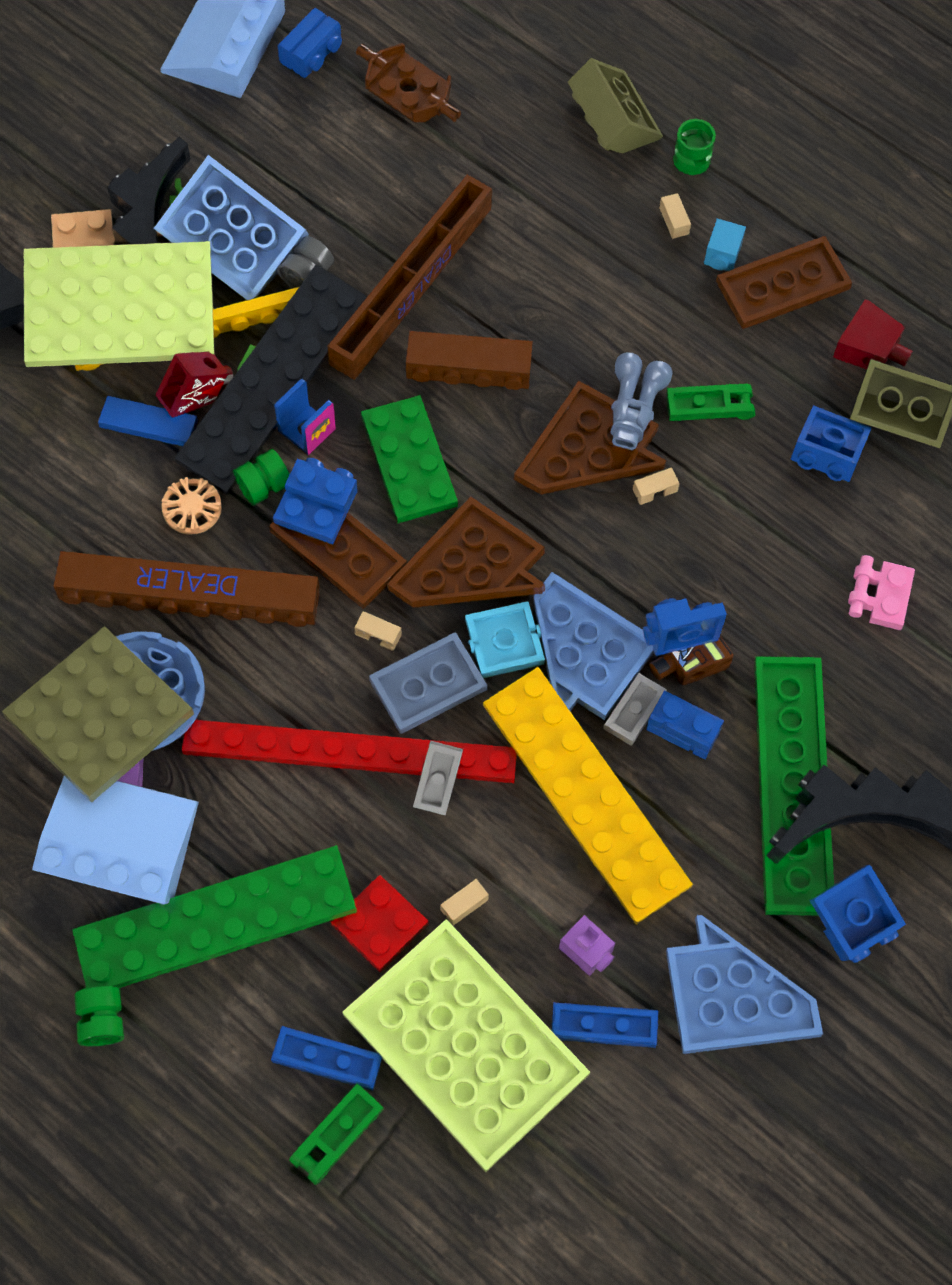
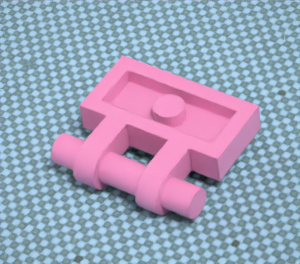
[848,555,915,631]

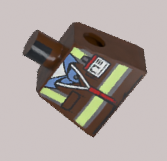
[649,636,734,685]

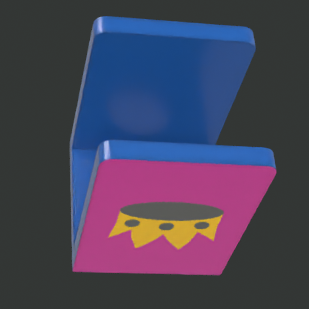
[274,379,336,455]

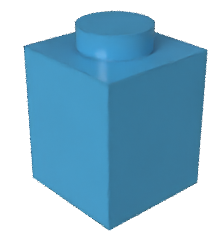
[704,219,746,271]

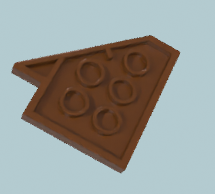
[514,381,667,495]
[387,497,545,608]

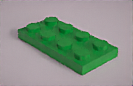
[361,395,458,523]

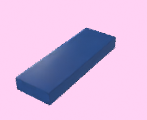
[98,396,198,446]
[551,1002,658,1048]
[271,1026,382,1091]

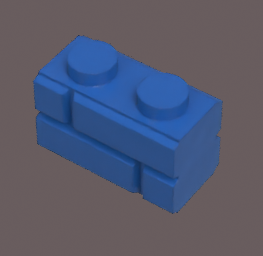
[277,8,342,78]
[646,690,724,760]

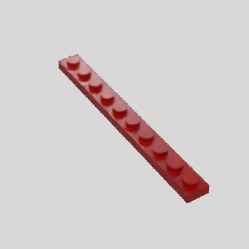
[182,720,517,783]

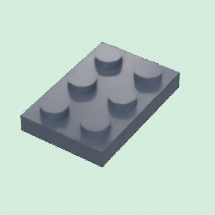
[369,632,487,735]

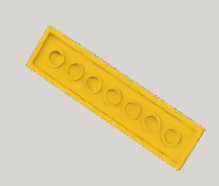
[483,667,693,925]

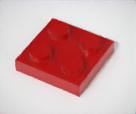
[331,875,429,973]

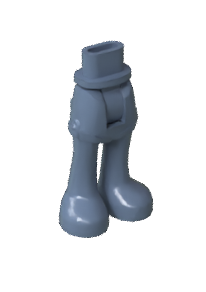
[611,352,673,450]

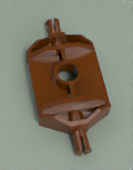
[356,43,461,122]

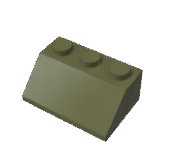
[568,58,663,154]
[850,359,952,448]

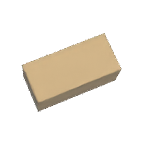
[659,193,691,239]
[633,467,679,505]
[355,611,402,651]
[441,879,489,926]

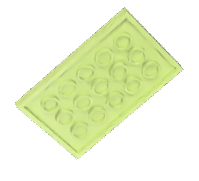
[24,241,215,367]
[343,919,590,1172]

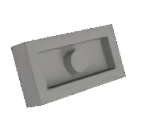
[604,673,667,746]
[413,741,463,815]

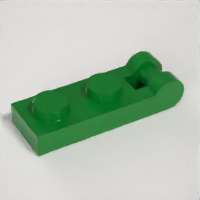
[666,384,756,421]
[289,1083,384,1185]

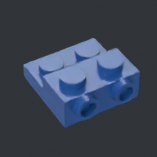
[790,405,872,482]
[273,457,358,544]
[643,598,727,656]
[810,865,906,963]

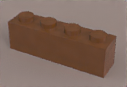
[406,331,533,390]

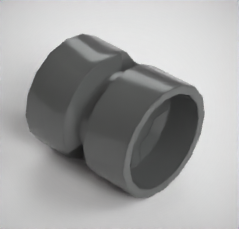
[277,236,334,289]

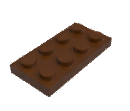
[716,236,852,330]
[269,513,407,610]

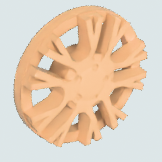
[162,477,222,535]

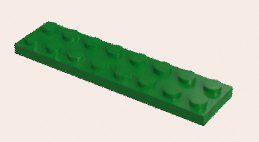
[754,657,834,916]
[72,845,357,988]

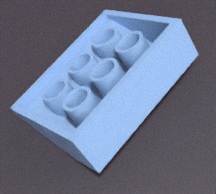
[161,0,285,98]
[154,155,309,300]
[32,776,198,904]

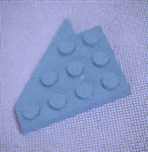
[533,572,654,720]
[666,915,823,1054]

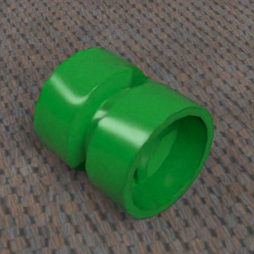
[673,119,716,175]
[233,449,290,506]
[74,986,124,1047]

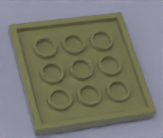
[2,626,194,803]

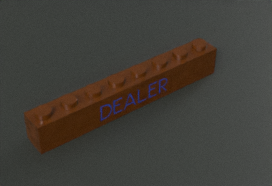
[328,174,492,380]
[54,551,320,627]

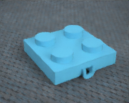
[465,601,545,678]

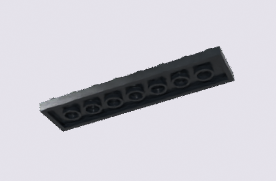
[175,264,367,495]

